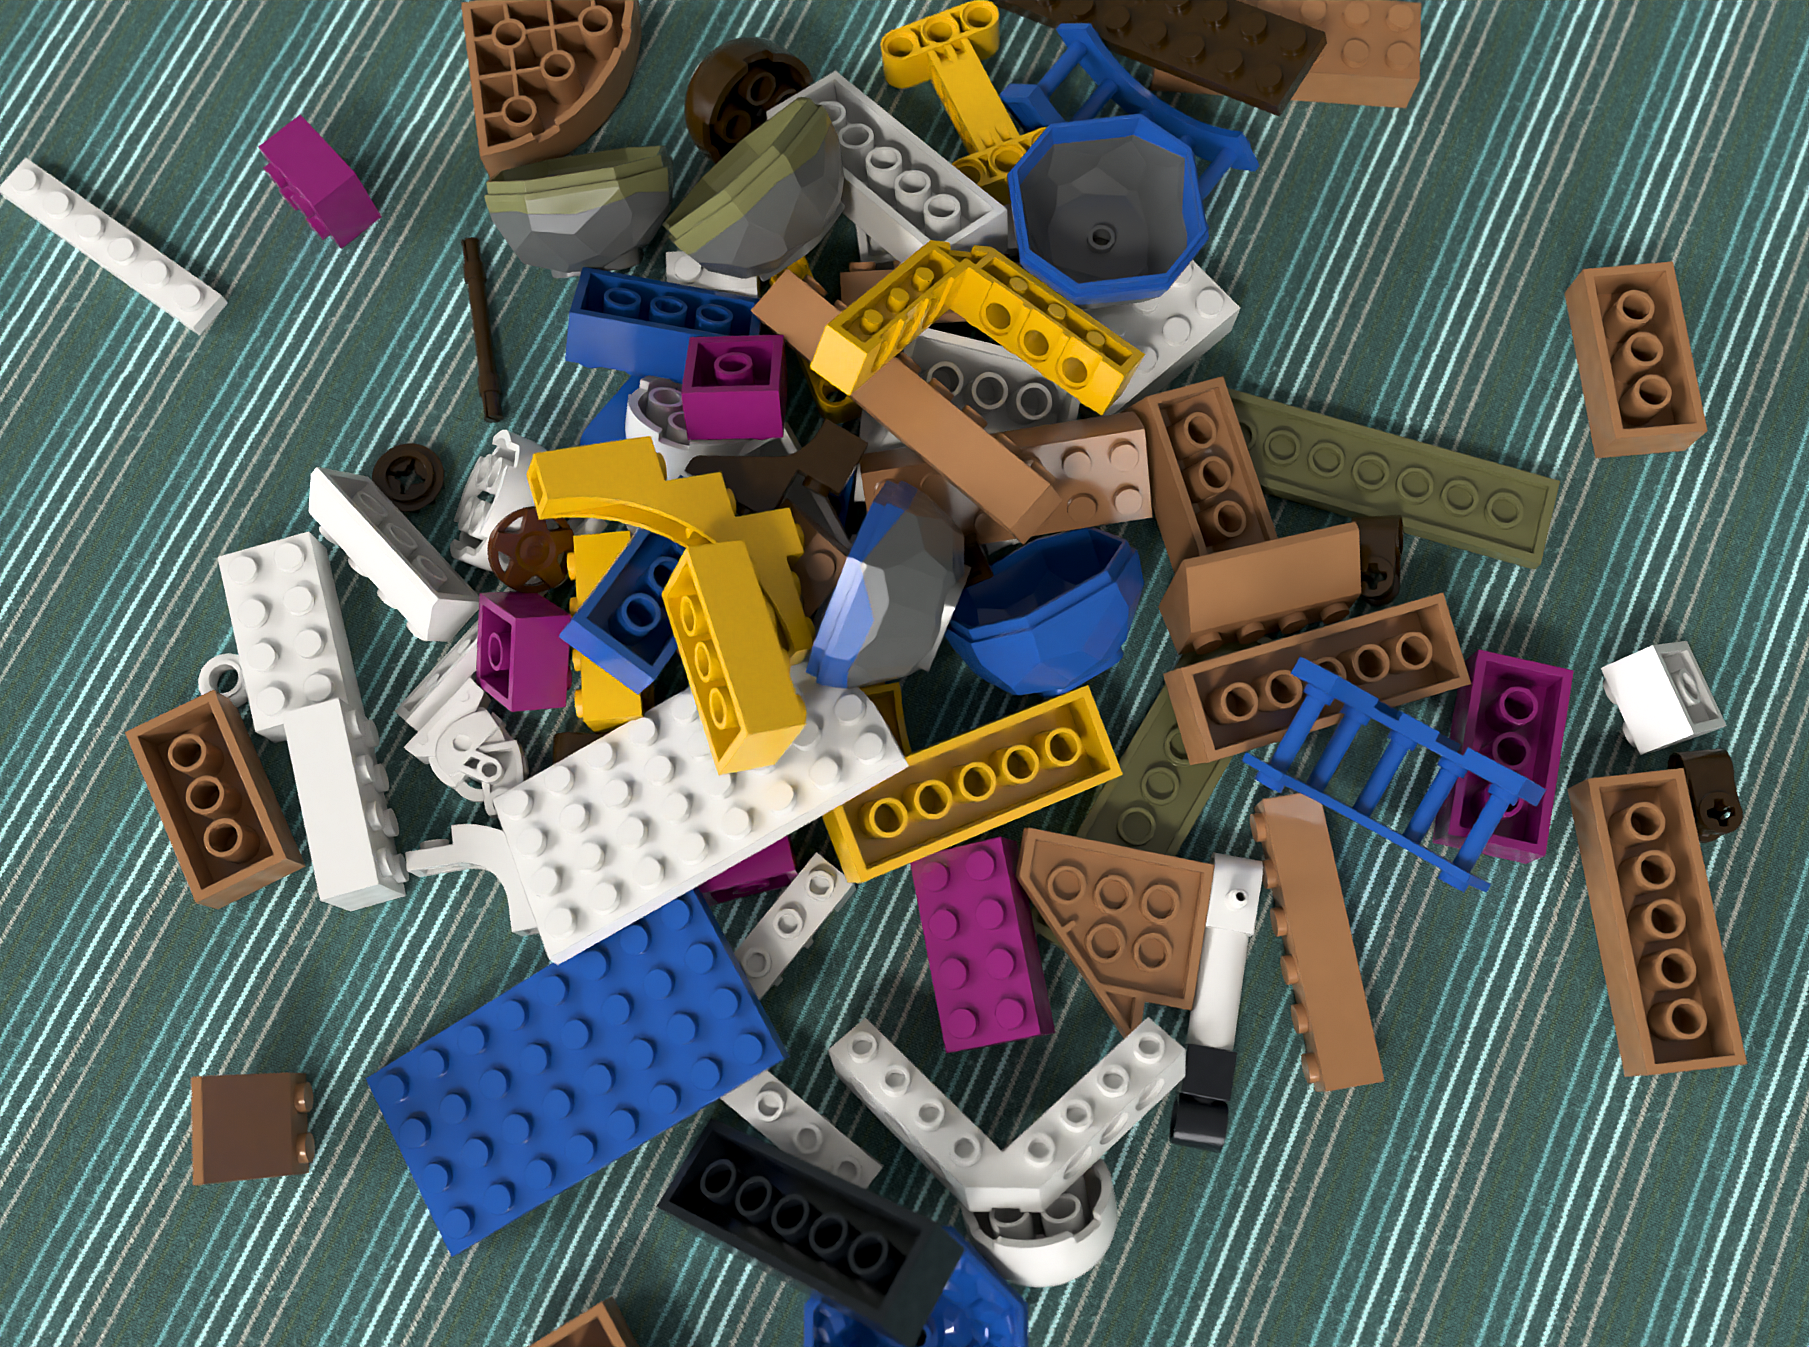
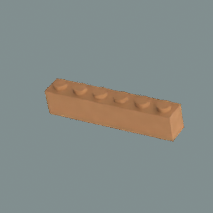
[1250,793,1384,1092]

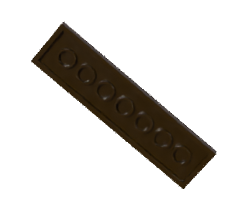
[988,0,1327,117]

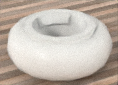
[198,653,248,708]

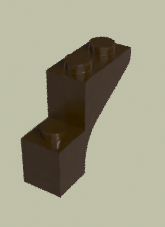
[684,419,868,516]

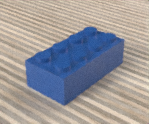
[565,267,761,384]
[558,475,686,695]

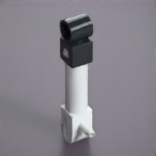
[1169,852,1263,1153]

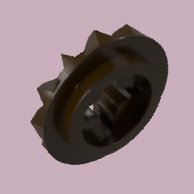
[372,443,446,514]

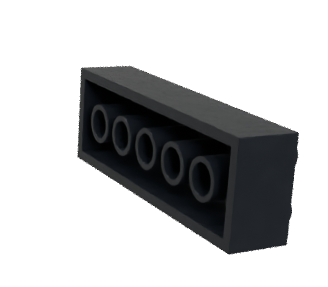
[656,1118,966,1347]

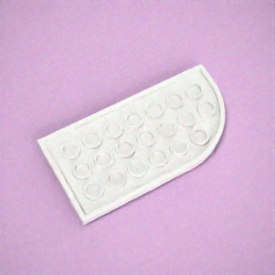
[492,661,909,965]

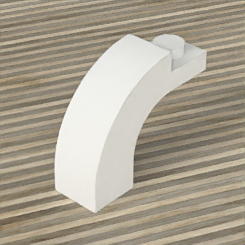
[405,824,540,936]

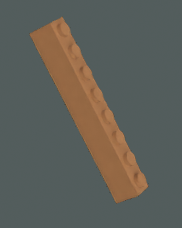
[751,268,1063,545]

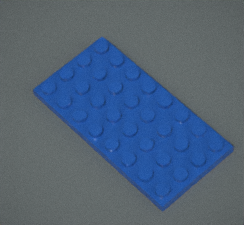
[366,886,790,1257]

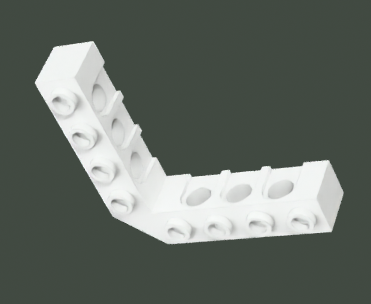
[721,852,884,1189]
[828,1017,1186,1212]

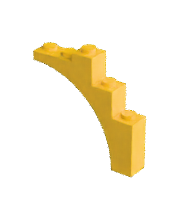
[526,436,816,666]

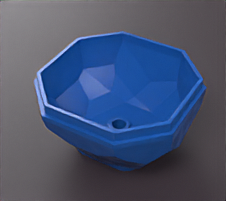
[944,527,1144,698]

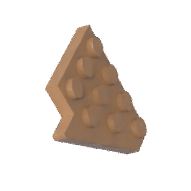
[1015,827,1215,1039]

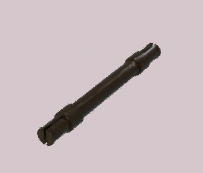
[461,237,504,423]

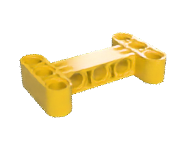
[881,0,1047,206]

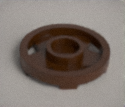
[487,506,574,593]

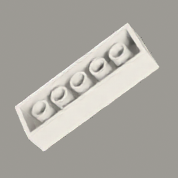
[766,71,1008,263]

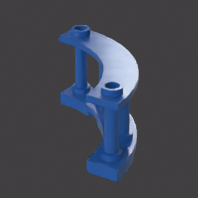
[999,23,1260,230]
[1242,656,1546,893]

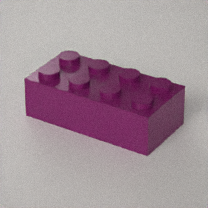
[1432,649,1574,864]
[910,837,1056,1053]

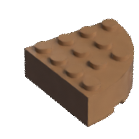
[461,0,642,178]

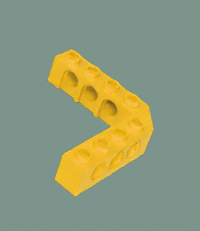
[810,240,1145,416]

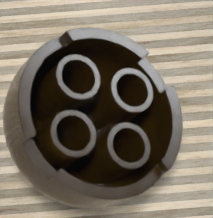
[684,37,813,164]

